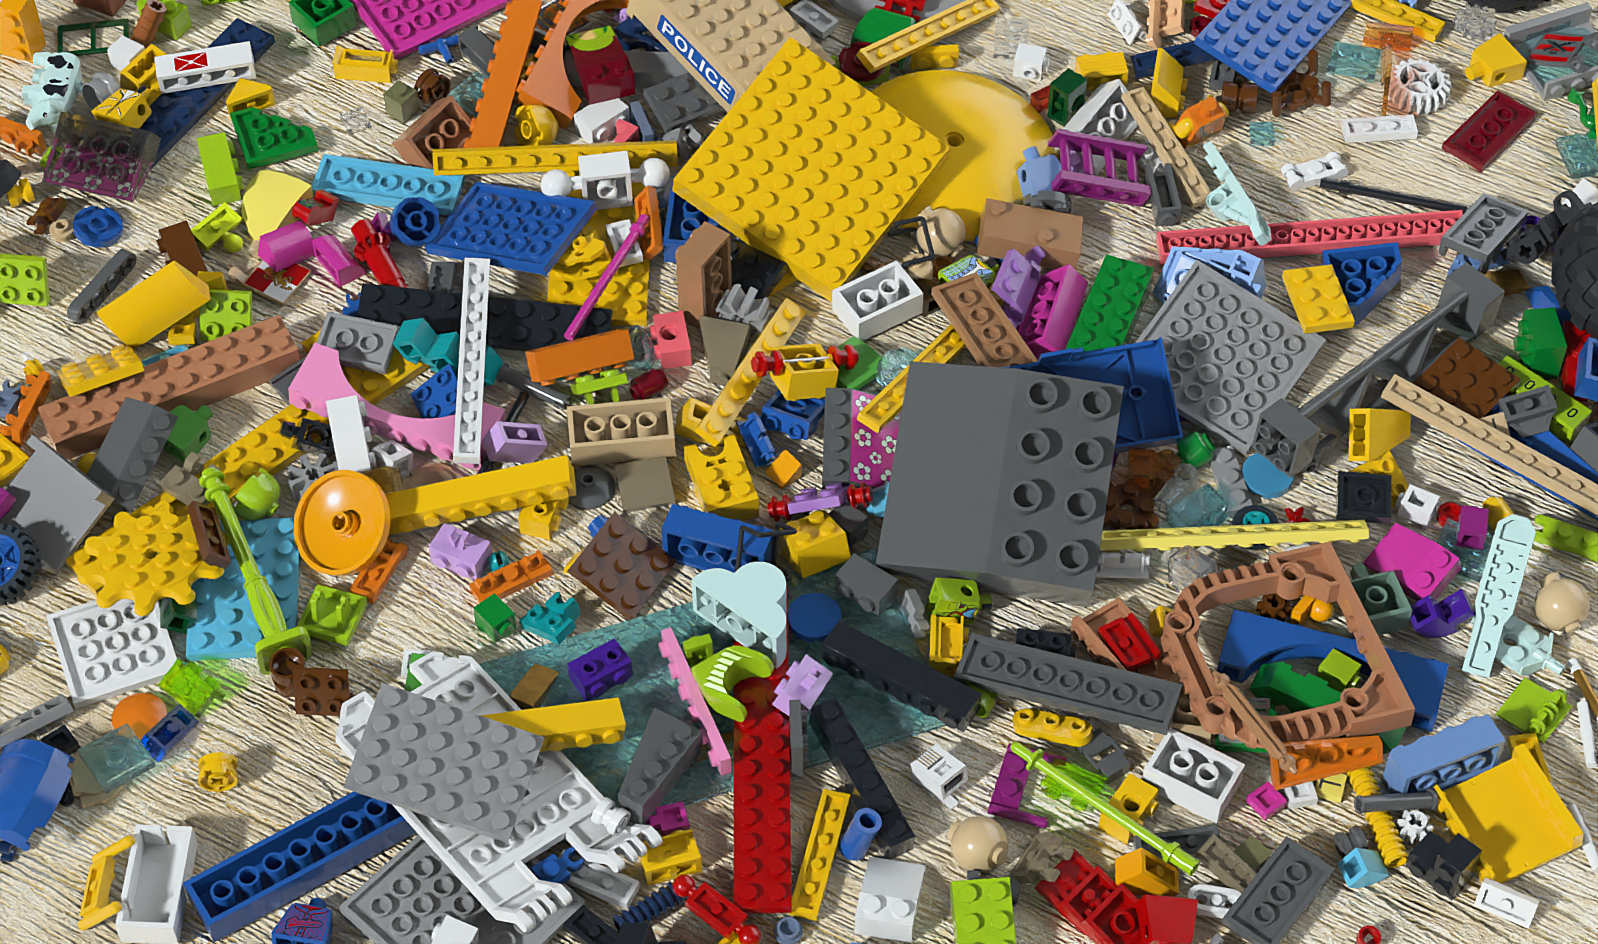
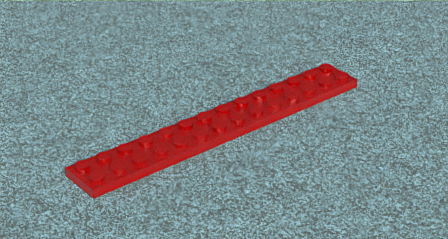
[733,581,792,914]

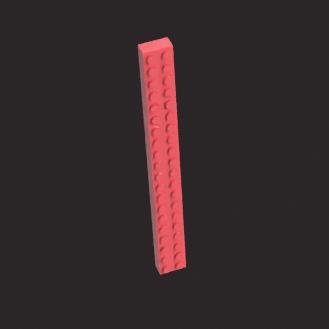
[1156,210,1463,265]

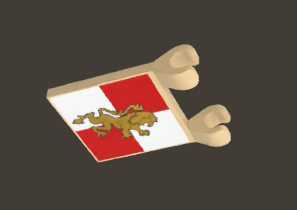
[228,240,312,307]

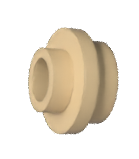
[49,219,73,242]

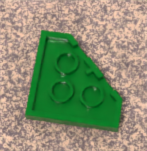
[230,107,319,170]

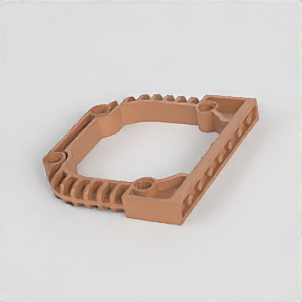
[1161,541,1415,751]

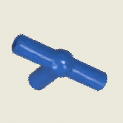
[418,35,459,64]

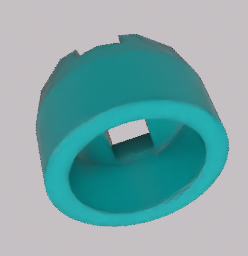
[488,550,510,572]

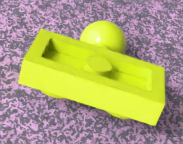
[191,202,243,253]

